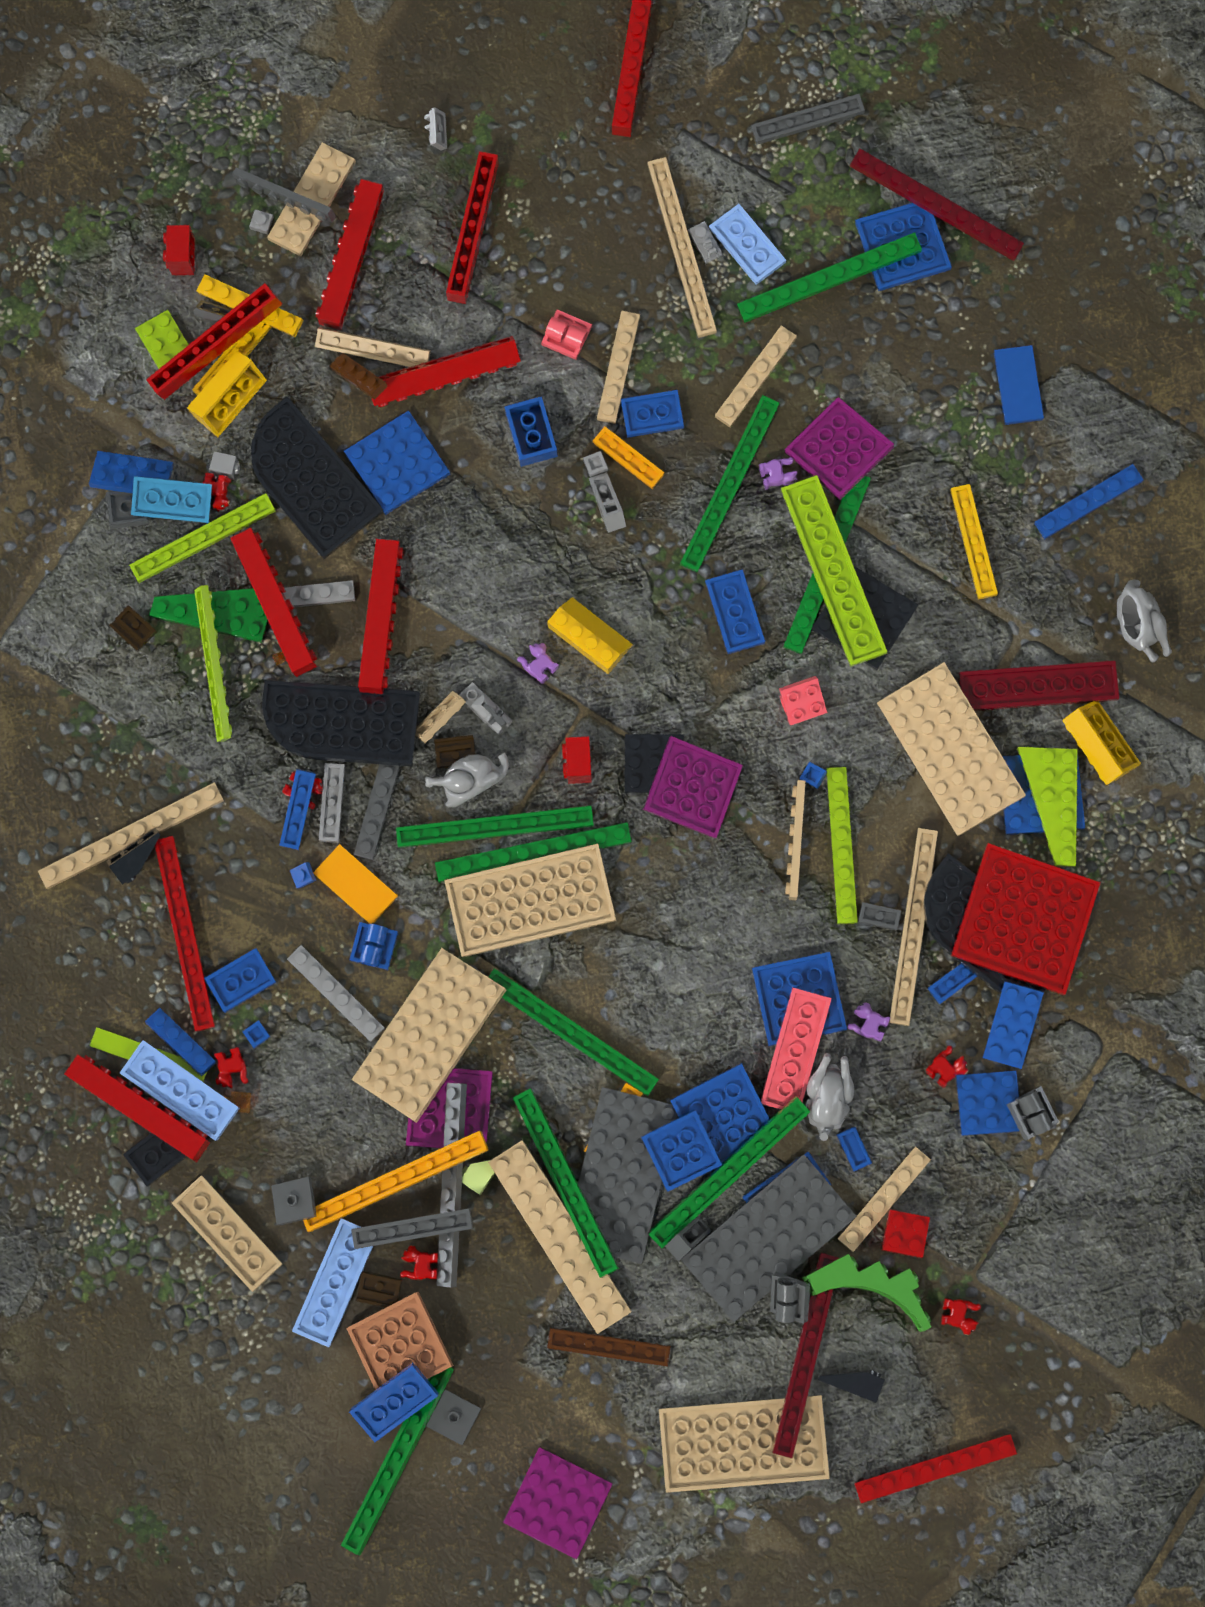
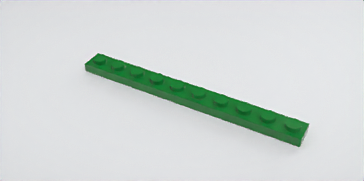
[737,232,922,323]
[680,395,780,573]
[783,476,871,655]
[396,806,594,848]
[435,823,632,883]
[488,968,659,1096]
[513,1089,619,1278]
[648,1096,810,1248]
[341,1367,454,1556]

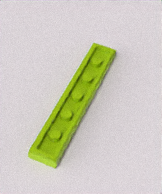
[90,1027,207,1082]

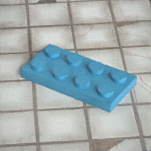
[131,476,212,523]

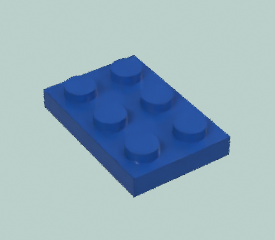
[621,390,684,438]
[205,948,276,1013]

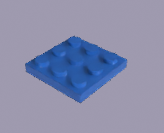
[956,1071,1020,1136]
[641,1110,722,1192]

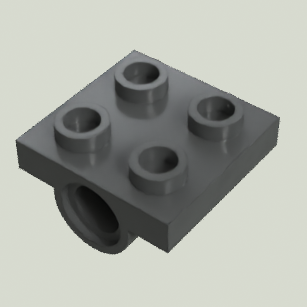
[1007,1086,1059,1140]
[770,1272,810,1324]

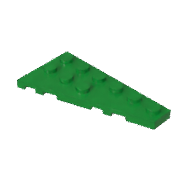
[150,588,268,643]

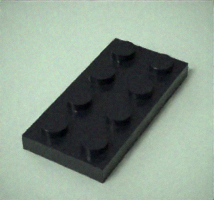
[123,1114,211,1187]

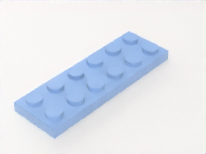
[120,1040,240,1141]
[292,1218,373,1347]

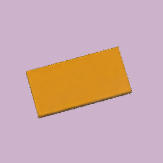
[313,844,398,924]

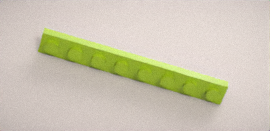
[129,493,276,583]
[194,585,232,742]
[826,767,858,924]

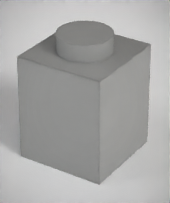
[209,452,241,480]

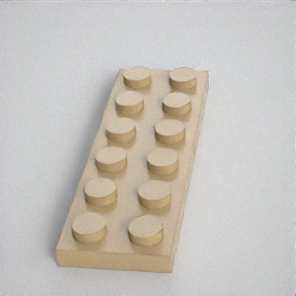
[267,143,356,256]
[172,1175,283,1292]

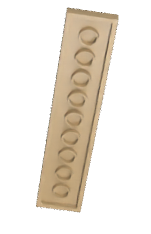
[488,1140,632,1334]

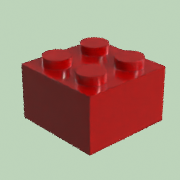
[163,225,195,275]
[562,736,592,784]
[881,1210,930,1258]

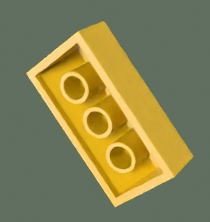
[187,350,267,437]
[547,597,633,675]
[1062,701,1141,785]

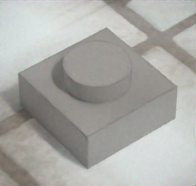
[249,210,274,234]
[583,451,608,477]

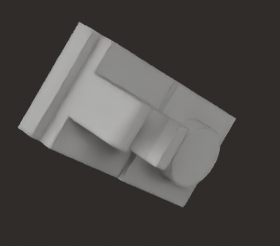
[424,107,447,150]
[688,221,722,264]

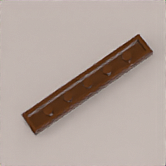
[547,1328,671,1367]

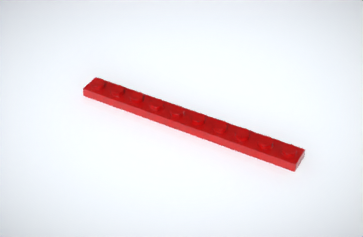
[155,836,215,1032]

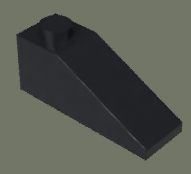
[107,827,160,885]
[818,1370,885,1403]

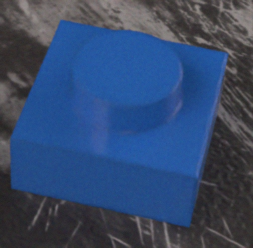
[800,762,827,789]
[290,862,316,888]
[243,1020,270,1049]

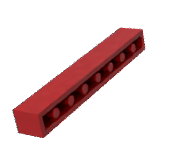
[612,0,653,137]
[446,151,499,304]
[316,179,384,330]
[146,283,283,400]
[372,336,521,407]
[230,528,317,677]
[358,539,403,694]
[64,1054,210,1163]

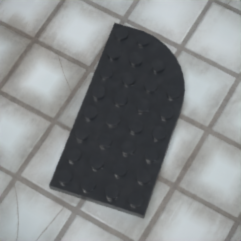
[251,397,384,559]
[262,680,420,767]
[923,853,1046,994]

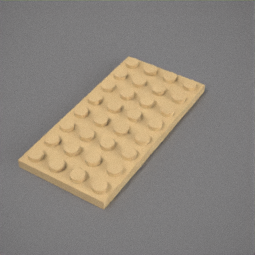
[877,662,1026,836]
[444,844,616,958]
[352,948,506,1123]
[659,1395,830,1493]

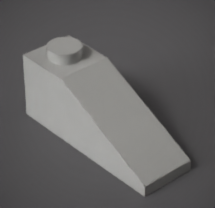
[589,472,626,533]

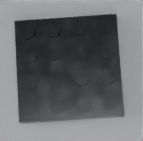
[811,565,918,670]

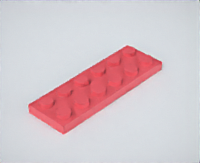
[760,987,832,1109]

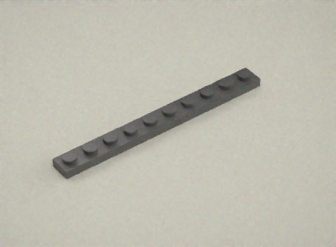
[437,1083,467,1287]

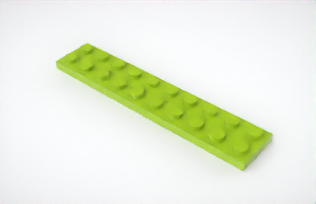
[781,475,887,667]

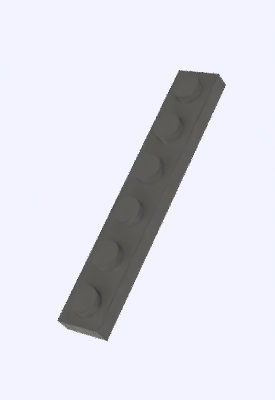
[751,94,865,145]
[232,168,336,223]
[354,764,400,861]
[351,1208,474,1249]

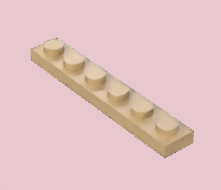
[597,311,640,424]
[715,325,797,428]
[315,327,431,367]
[785,780,805,900]
[838,1146,931,1252]

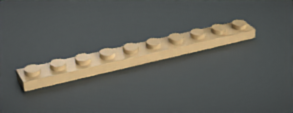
[648,157,717,338]
[38,782,224,889]
[889,828,938,1026]

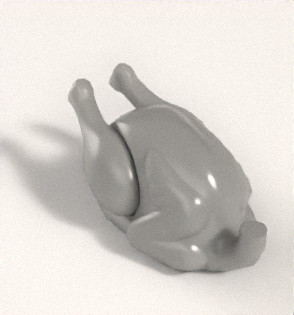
[1117,579,1172,662]
[425,753,509,807]
[806,1053,854,1141]

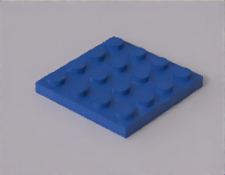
[855,203,951,291]
[344,411,450,515]
[1003,753,1085,835]
[752,952,847,1046]
[670,1064,770,1164]

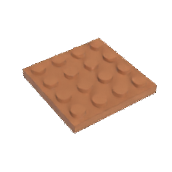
[346,1292,454,1390]

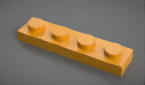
[593,426,664,489]

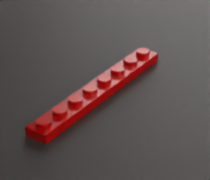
[854,1434,1017,1503]

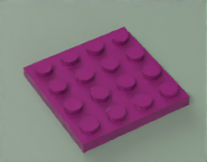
[785,397,894,500]
[643,736,743,839]
[406,1068,493,1149]
[503,1447,613,1560]

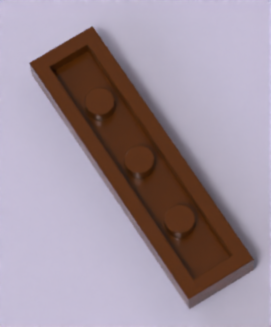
[330,353,388,400]

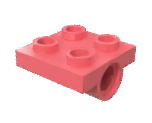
[541,310,592,360]
[779,676,827,726]

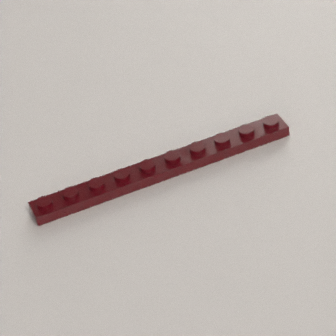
[850,148,1024,261]
[772,1253,839,1459]

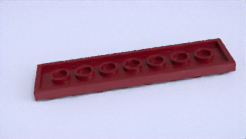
[959,661,1119,711]

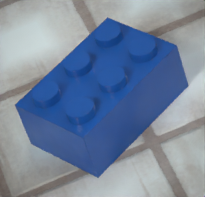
[505,396,558,467]

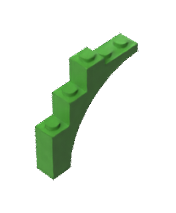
[803,1254,931,1332]

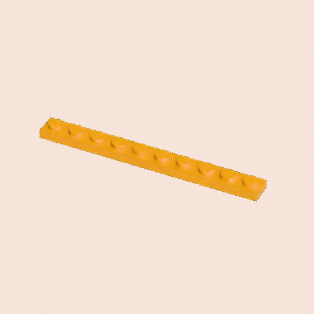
[303,1131,489,1232]

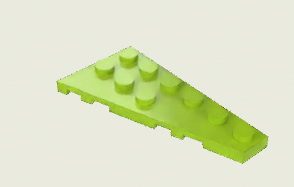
[1017,747,1077,867]

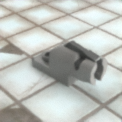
[459,682,512,735]

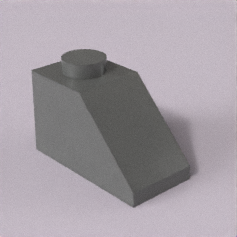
[665,1216,712,1261]

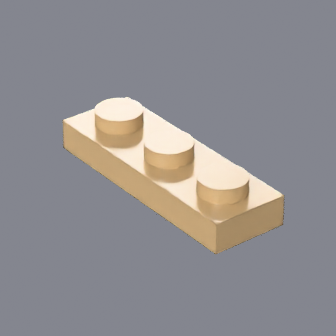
[416,691,466,743]

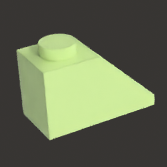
[462,1160,495,1195]

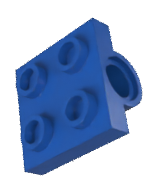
[349,922,398,970]

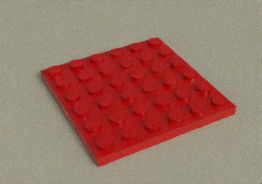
[951,843,1101,995]

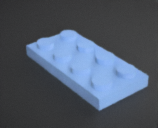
[709,204,786,285]

